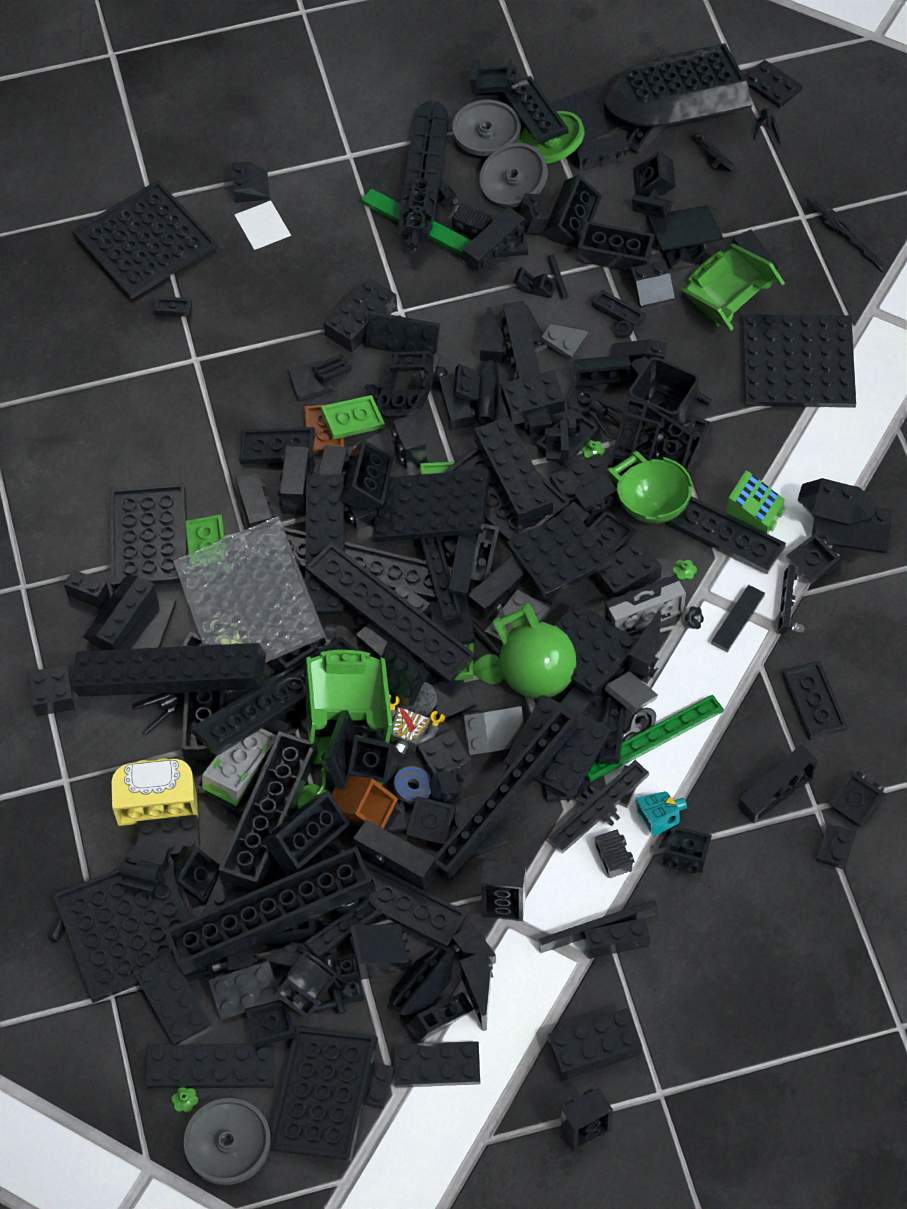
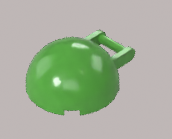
[606,451,692,524]
[493,603,576,699]

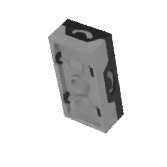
[605,575,686,634]

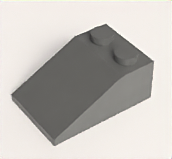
[463,706,524,755]

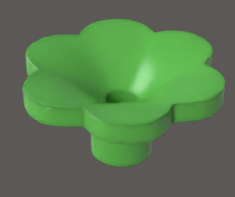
[582,440,605,459]
[673,560,697,580]
[172,1087,199,1113]

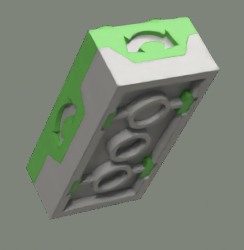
[202,729,277,806]

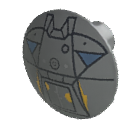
[399,682,438,716]

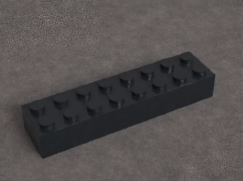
[218,732,318,891]

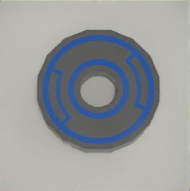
[392,766,432,805]

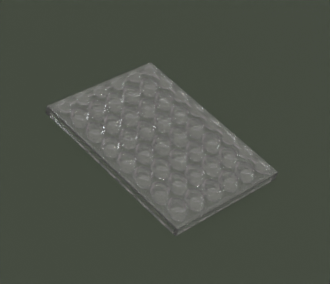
[174,516,326,663]

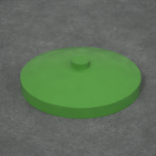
[517,111,585,164]

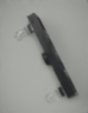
[777,564,808,635]

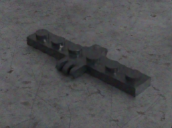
[548,759,650,854]

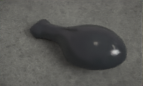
[623,707,657,742]

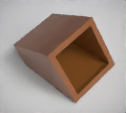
[332,776,398,829]

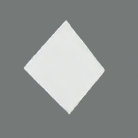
[235,201,291,250]

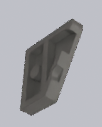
[540,324,588,360]

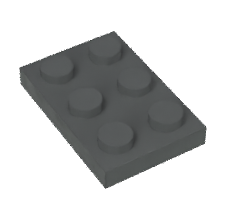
[485,590,549,645]

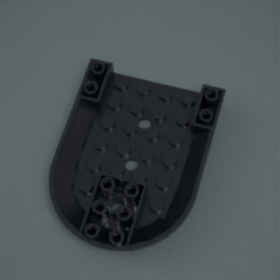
[604,43,752,127]

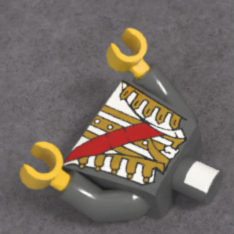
[389,695,445,756]

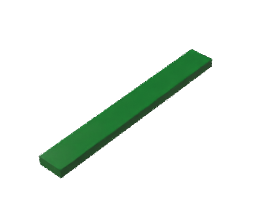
[361,189,472,256]
[587,694,724,782]

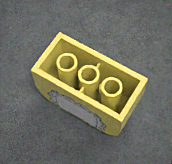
[112,758,198,826]

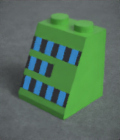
[727,471,786,534]

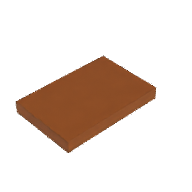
[304,404,344,454]

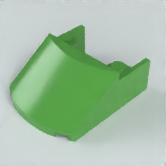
[681,243,785,331]
[306,650,392,744]

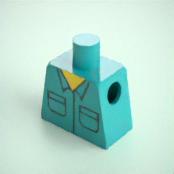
[636,791,687,837]

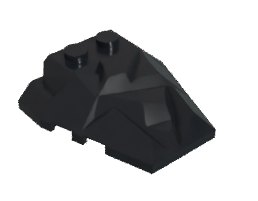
[608,396,694,472]

